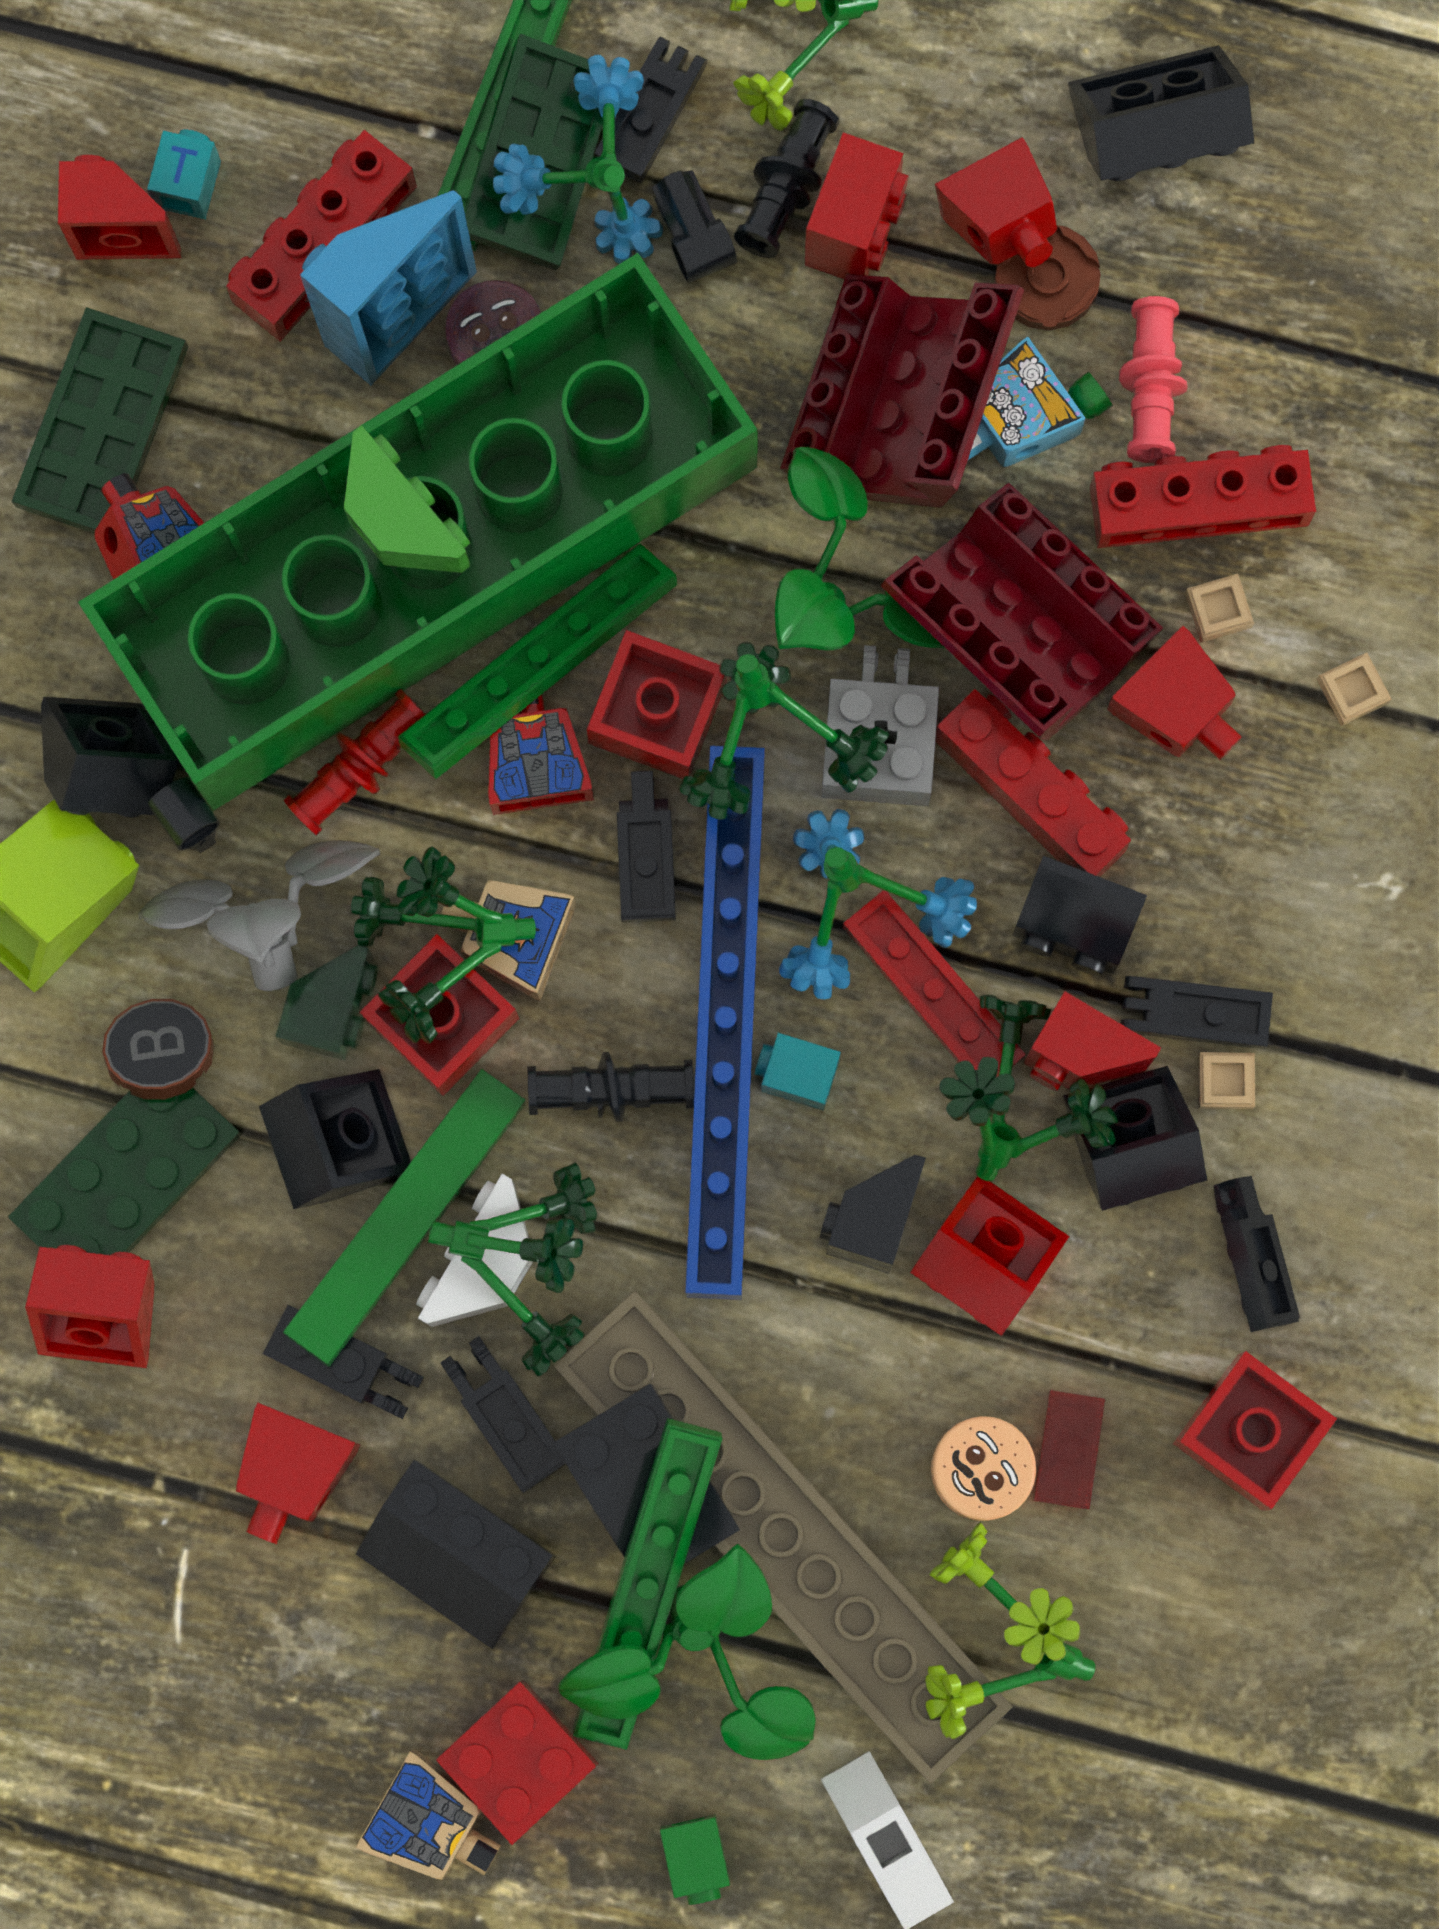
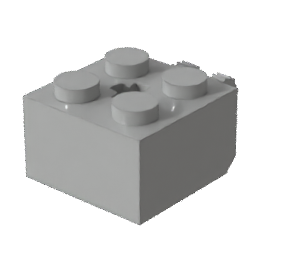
[821,645,939,806]

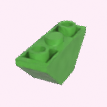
[344,425,470,573]

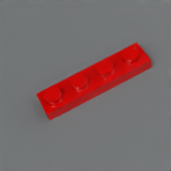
[843,890,1026,1077]

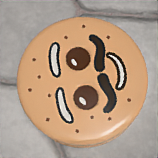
[931,1416,1036,1521]

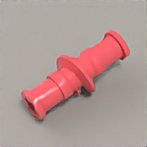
[1119,296,1188,463]

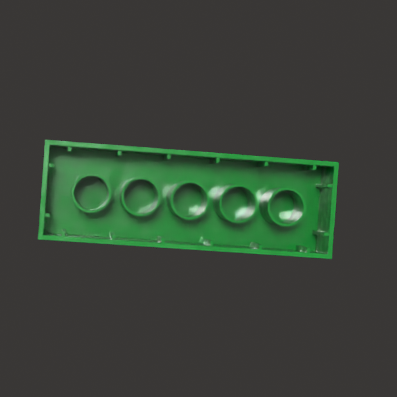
[78,253,758,811]

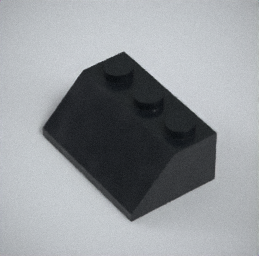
[1068,45,1254,181]
[356,1460,556,1649]

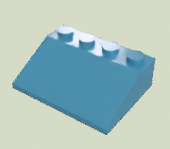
[300,190,477,386]

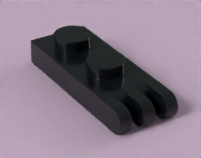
[594,36,707,184]
[1120,976,1273,1050]

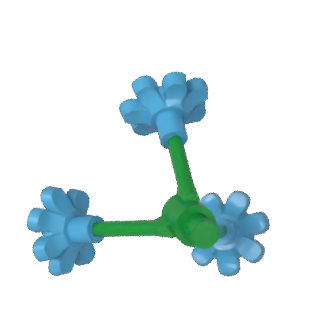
[493,55,663,264]
[779,809,977,1000]

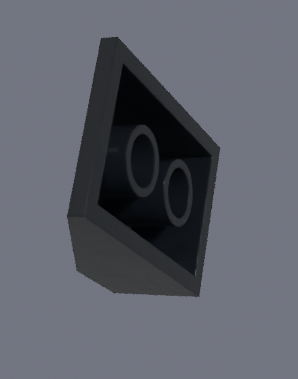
[553,1384,740,1564]

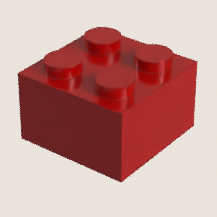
[805,132,909,279]
[587,630,727,779]
[359,934,519,1096]
[1173,1351,1337,1511]
[436,1680,599,1845]

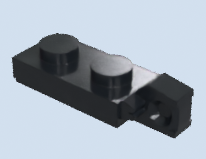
[617,771,676,923]
[1213,1176,1300,1333]

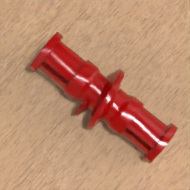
[283,689,426,835]

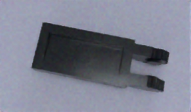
[263,1305,424,1419]
[440,1336,566,1493]

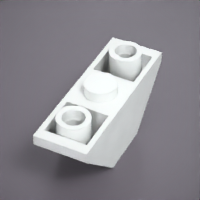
[416,1174,533,1327]
[821,1751,954,1929]

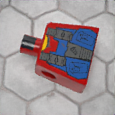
[95,473,204,580]
[488,694,594,815]

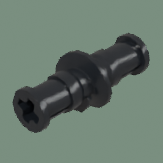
[734,99,839,258]
[527,1052,694,1122]

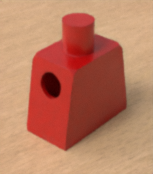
[935,137,1057,267]
[1107,626,1242,760]
[236,1402,360,1544]

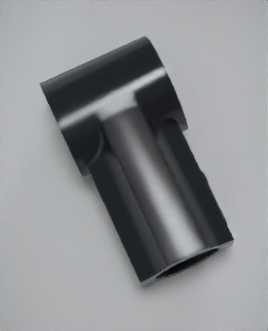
[652,170,738,283]
[148,777,220,853]

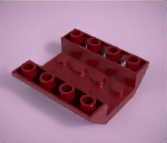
[780,274,1024,508]
[881,482,1163,741]

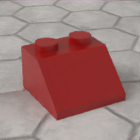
[58,155,181,260]
[1024,991,1161,1091]
[910,1176,1070,1336]
[25,1245,155,1368]

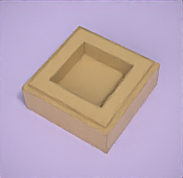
[1185,574,1254,643]
[1316,652,1392,726]
[1198,1052,1255,1109]

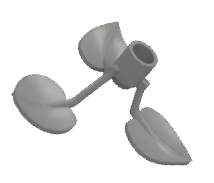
[138,840,380,991]

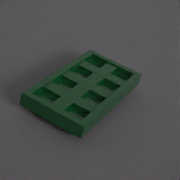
[464,34,608,271]
[12,307,189,534]
[8,1087,242,1255]

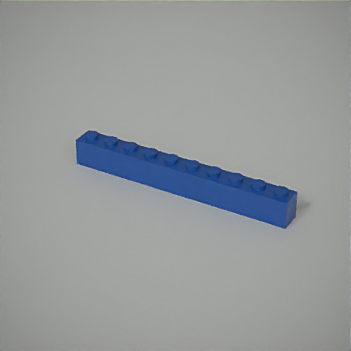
[686,746,765,1300]

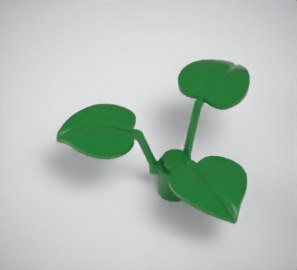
[775,447,945,650]
[558,1544,816,1760]

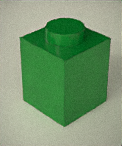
[660,1814,730,1905]

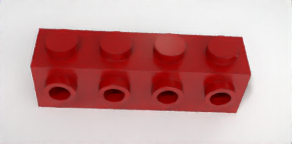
[226,130,417,342]
[1089,445,1316,548]
[935,689,1131,877]

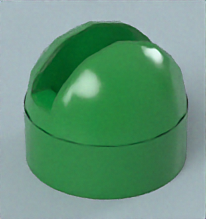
[1068,372,1113,419]

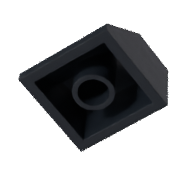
[41,697,179,818]
[1013,856,1147,976]
[1063,1066,1208,1211]
[259,1069,411,1209]
[819,1155,926,1274]

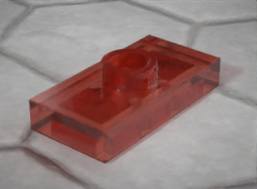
[1033,1390,1105,1510]

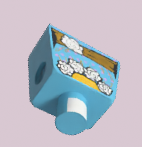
[968,337,1085,467]

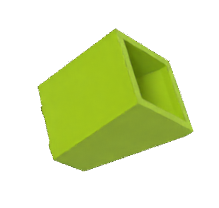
[0,799,139,993]

